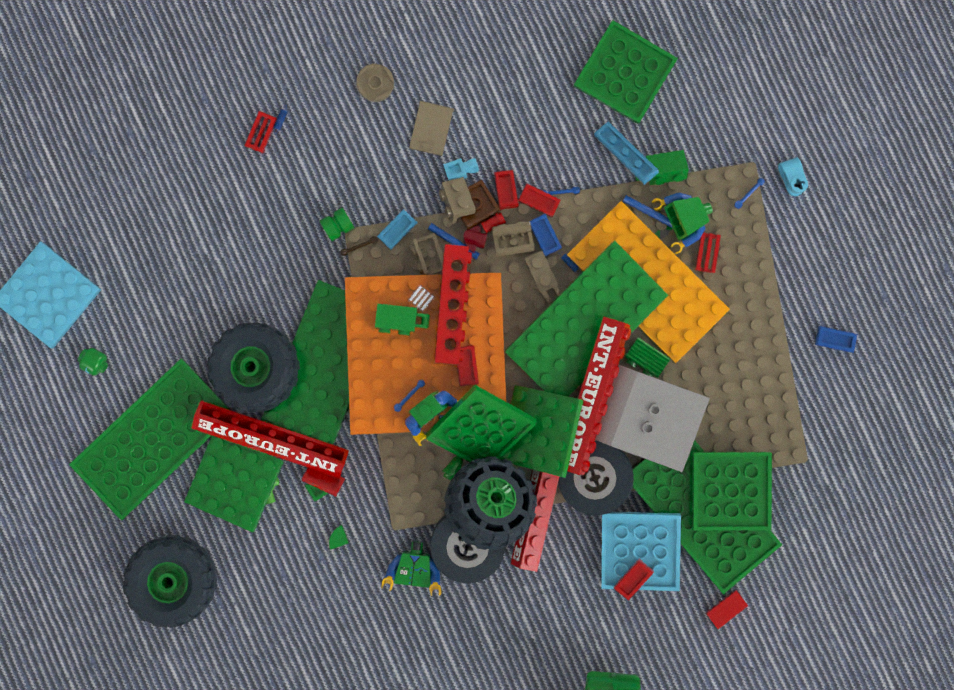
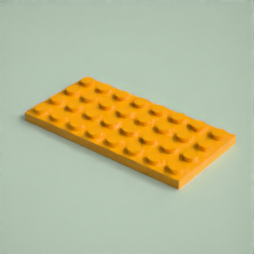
[567,201,730,364]

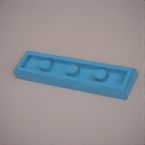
[594,122,659,185]

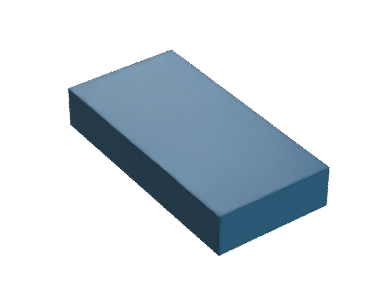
[377,209,417,250]

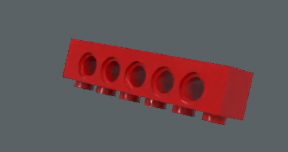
[434,244,472,366]

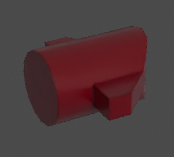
[463,226,488,253]

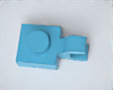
[443,158,479,180]

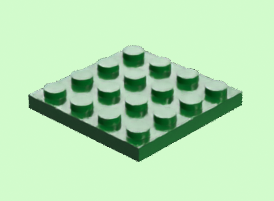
[574,20,678,125]
[425,385,537,462]
[499,385,583,478]
[184,436,284,532]
[692,452,772,531]

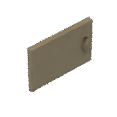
[409,101,454,156]

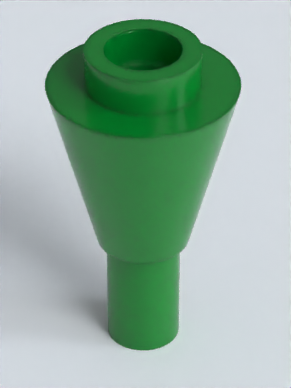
[442,455,463,481]

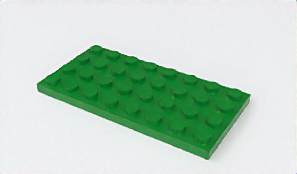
[504,240,668,397]
[261,280,349,445]
[69,358,232,521]
[633,439,782,594]

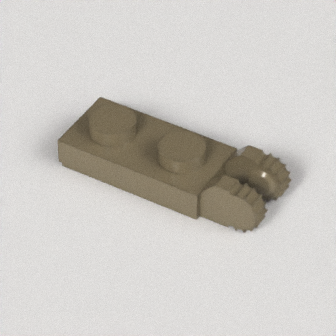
[525,251,561,306]

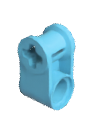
[778,157,808,196]

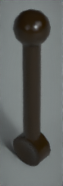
[340,236,378,256]

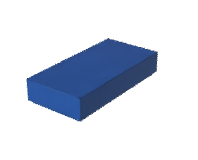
[529,214,562,257]
[815,326,858,353]

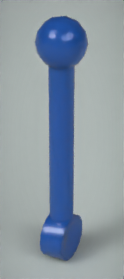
[734,178,765,209]
[542,187,580,195]
[394,380,425,412]

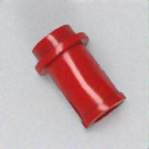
[481,213,507,234]

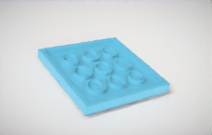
[0,241,102,349]
[601,512,681,591]

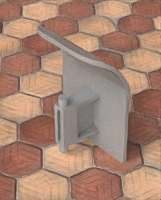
[595,364,710,472]

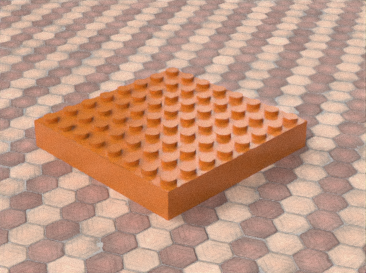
[345,273,506,435]

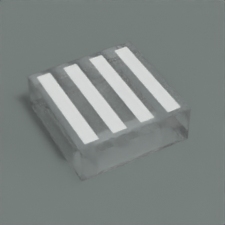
[408,285,435,312]

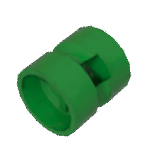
[319,207,355,242]

